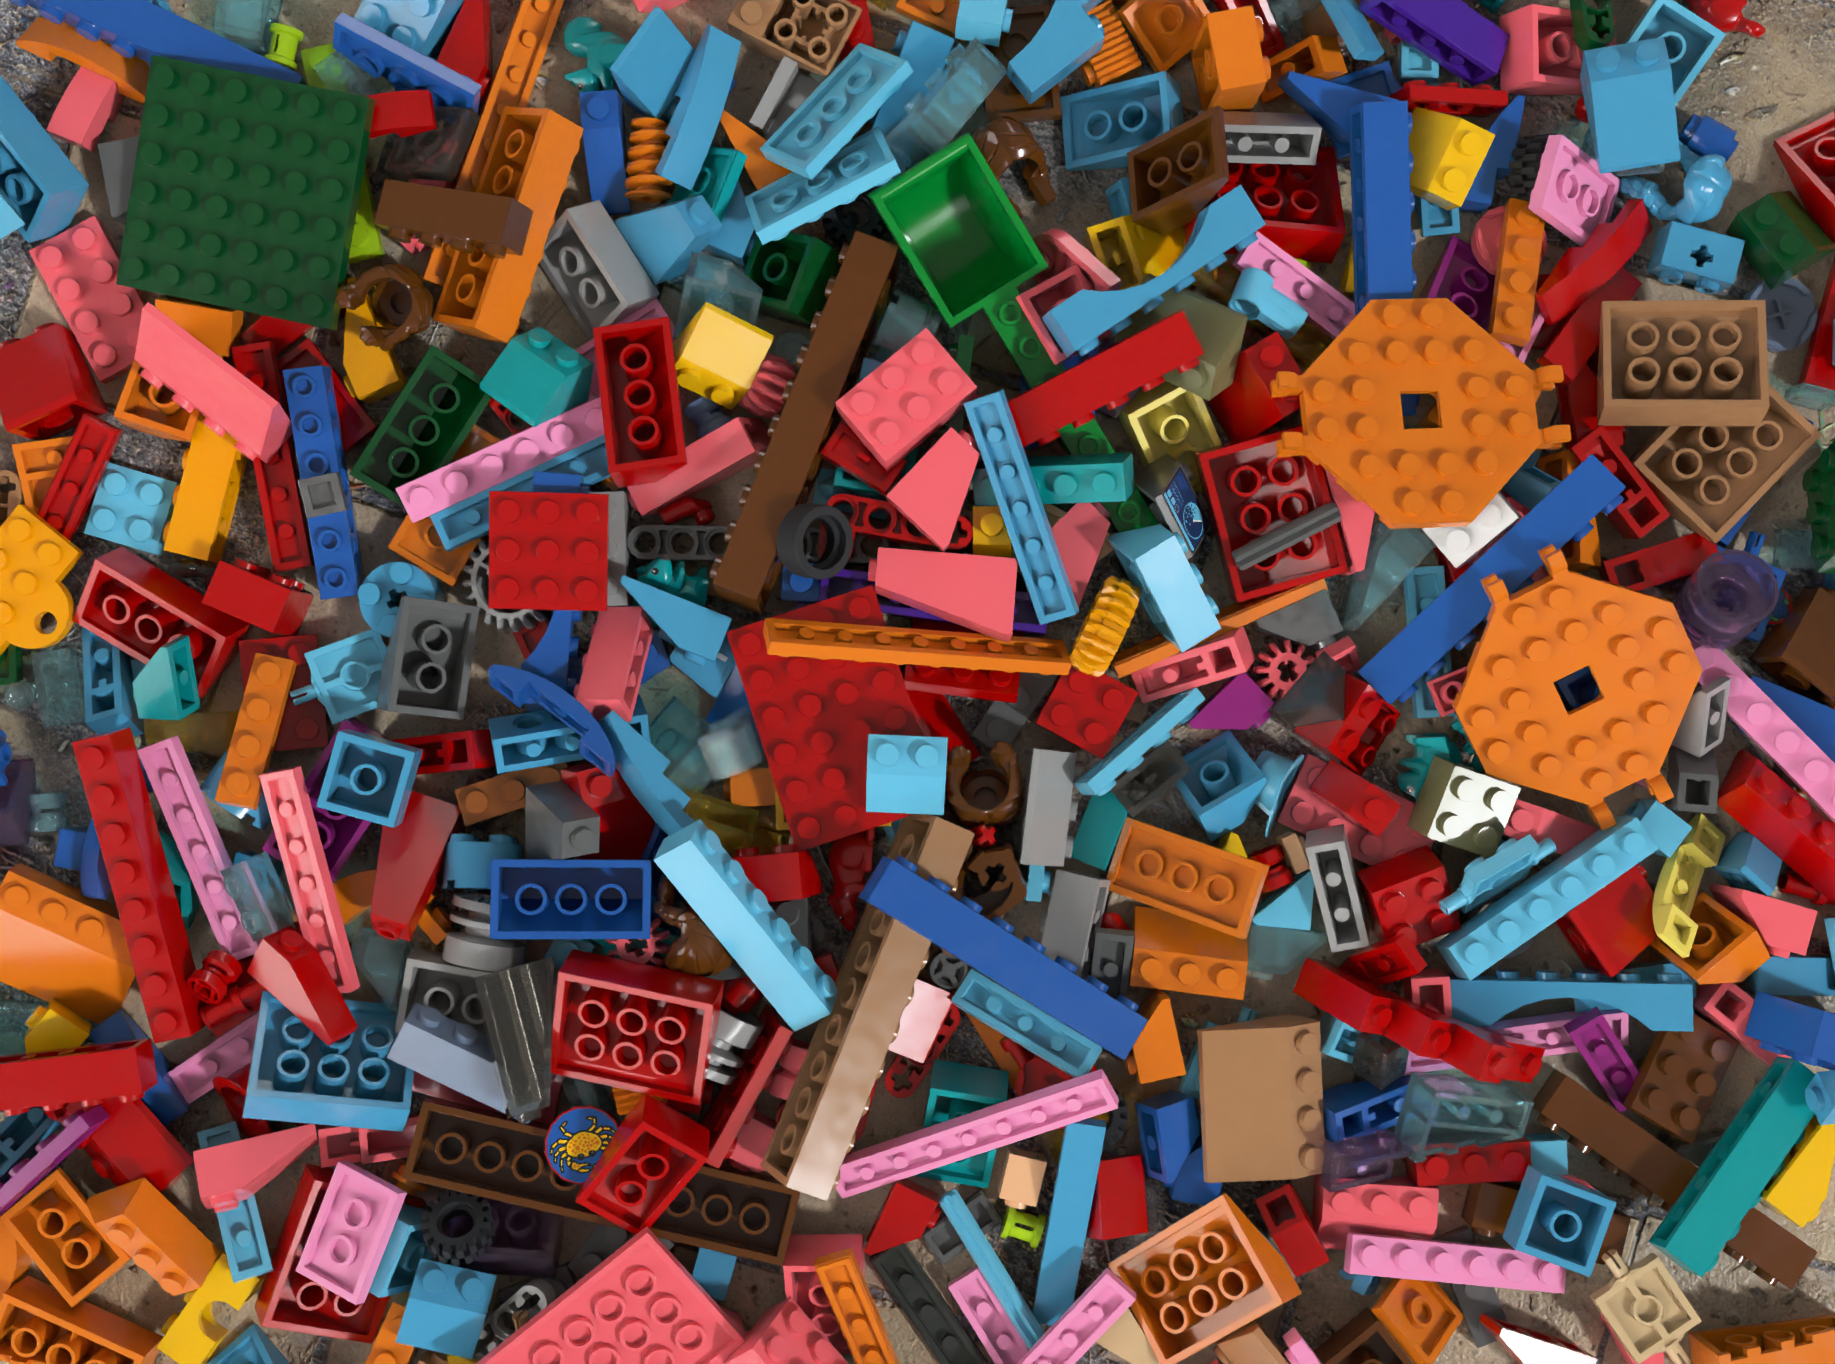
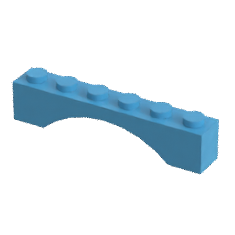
[1042,184,1266,357]
[1449,969,1694,1032]

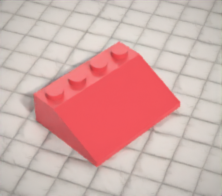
[134,302,293,464]

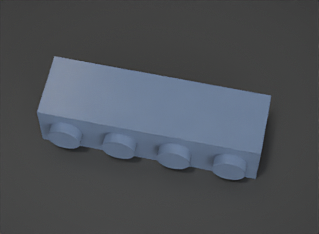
[387,1002,553,1124]

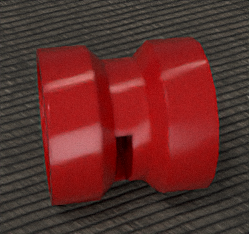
[1247,843,1295,893]
[186,949,243,1004]

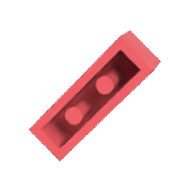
[574,606,654,722]

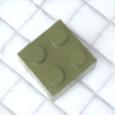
[1407,755,1521,858]

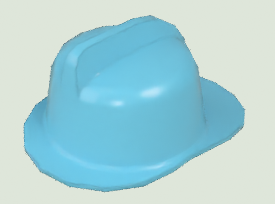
[1255,751,1304,837]

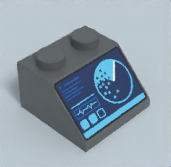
[1134,453,1211,560]

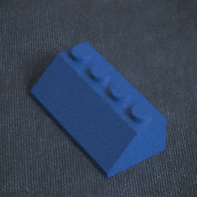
[490,859,652,939]

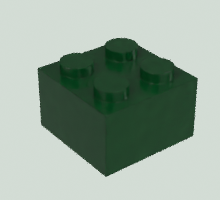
[735,232,840,325]

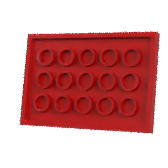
[726,585,922,851]

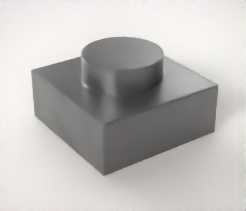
[297,472,349,519]

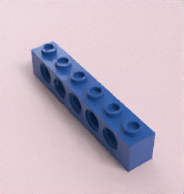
[283,365,365,600]

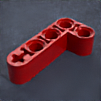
[817,494,973,567]

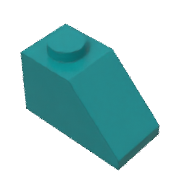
[132,635,201,721]

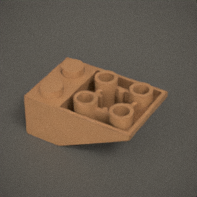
[727,0,863,77]

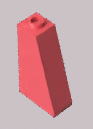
[627,417,772,516]
[868,547,1018,642]

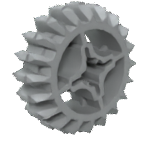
[461,540,549,632]

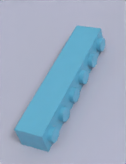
[1435,816,1658,981]
[653,819,838,1032]

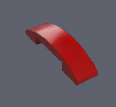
[365,90,437,139]

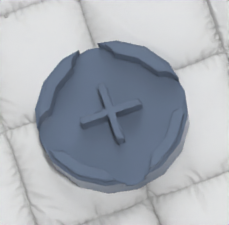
[1742,278,1818,353]

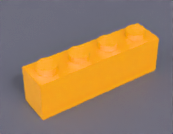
[163,414,248,563]

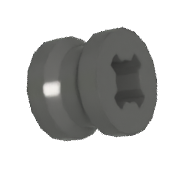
[930,949,968,989]

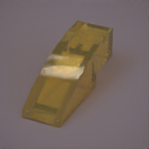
[144,711,239,753]
[683,789,790,857]

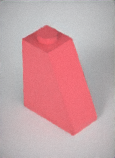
[886,427,980,552]
[1018,502,1111,619]

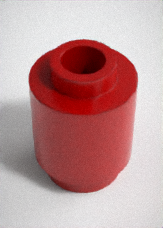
[721,977,764,1015]

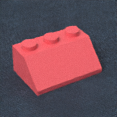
[1312,1171,1439,1250]

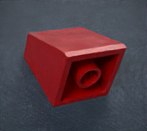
[0,323,109,441]
[1205,331,1303,442]
[1555,863,1658,978]

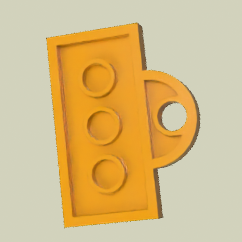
[0,504,84,656]

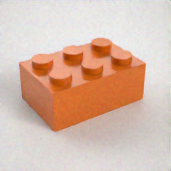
[1190,5,1271,112]

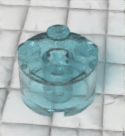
[866,289,942,363]

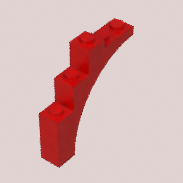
[1293,957,1546,1084]

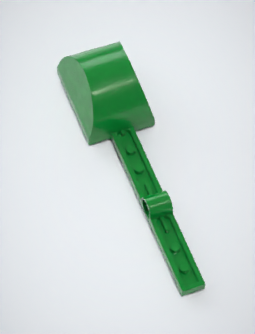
[868,132,1158,533]

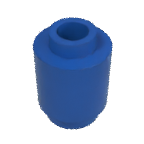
[1678,113,1739,162]

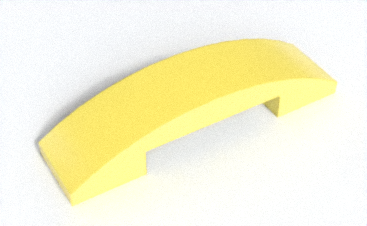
[1652,813,1726,958]

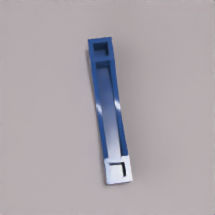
[521,471,590,704]

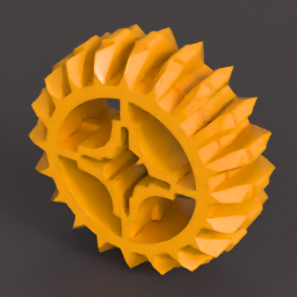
[1069,576,1141,677]

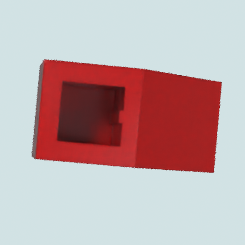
[1255,1183,1331,1277]

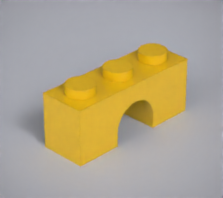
[156,1251,266,1364]

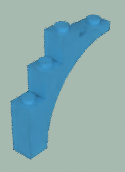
[1007,0,1105,105]

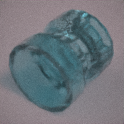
[27,792,69,833]

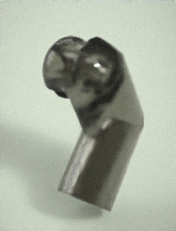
[168,559,217,590]

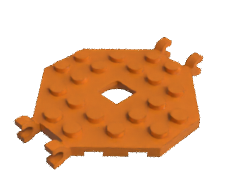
[1270,298,1572,529]
[1452,544,1703,831]

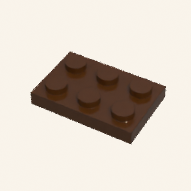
[978,4,1062,123]
[1623,1014,1740,1144]

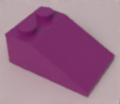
[1417,235,1495,332]

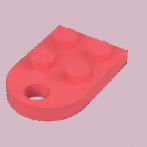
[1033,228,1122,339]

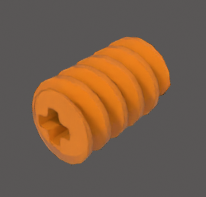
[624,117,673,203]

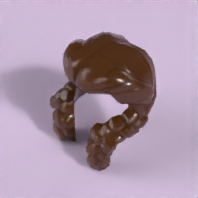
[970,116,1057,218]
[336,263,436,352]
[946,741,1024,828]
[653,876,734,977]

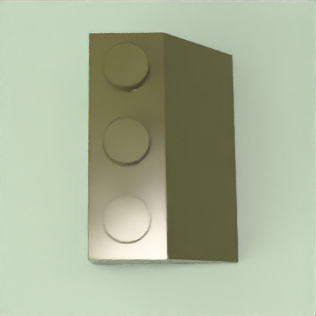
[1114,273,1248,401]

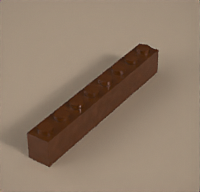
[1529,1069,1818,1290]

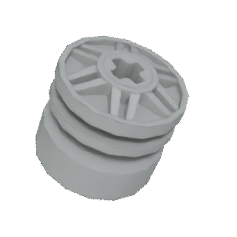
[442,891,527,973]
[706,1004,764,1085]

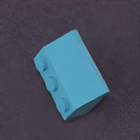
[1108,524,1222,653]

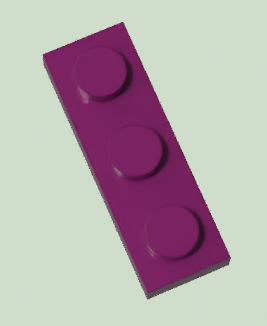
[1563,1006,1638,1113]

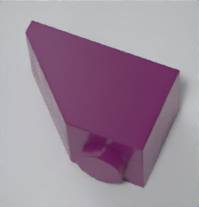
[1184,672,1275,730]

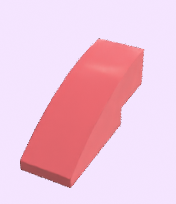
[46,66,125,153]
[317,1114,419,1168]

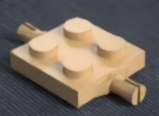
[1590,1249,1702,1364]

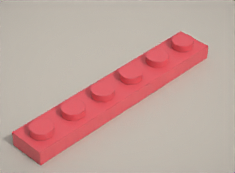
[259,766,360,994]

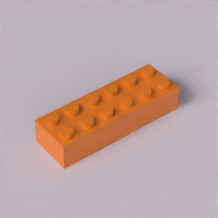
[432,106,584,344]

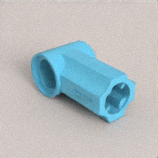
[1228,267,1308,339]

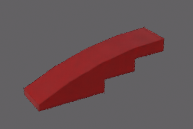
[1535,199,1653,325]

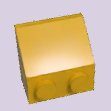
[1409,107,1495,211]
[673,302,774,410]

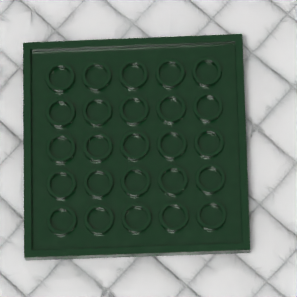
[116,55,376,330]

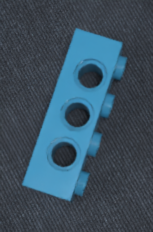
[488,694,651,774]

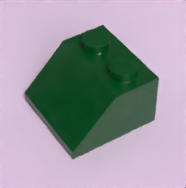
[1725,190,1835,290]

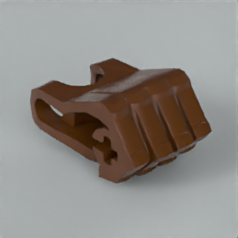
[941,843,1028,957]

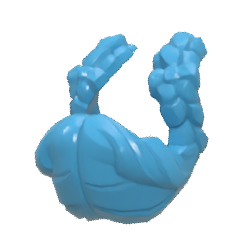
[1618,141,1732,225]

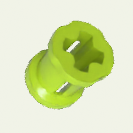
[263,23,304,71]
[999,1206,1046,1249]

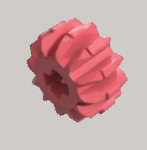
[739,353,795,419]
[1252,640,1318,704]
[606,917,671,967]

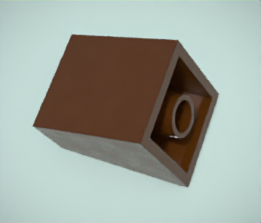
[1748,586,1835,705]

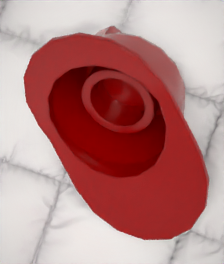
[212,1063,273,1138]

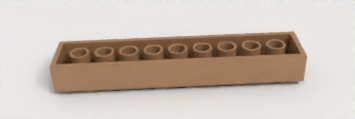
[760,814,975,1201]

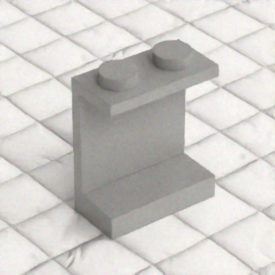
[749,56,864,140]

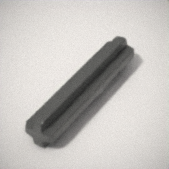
[1232,502,1342,570]

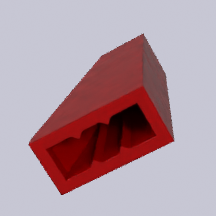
[370,791,464,941]

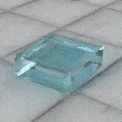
[1784,383,1835,412]

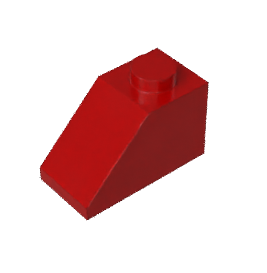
[1308,759,1401,837]
[864,1178,941,1255]

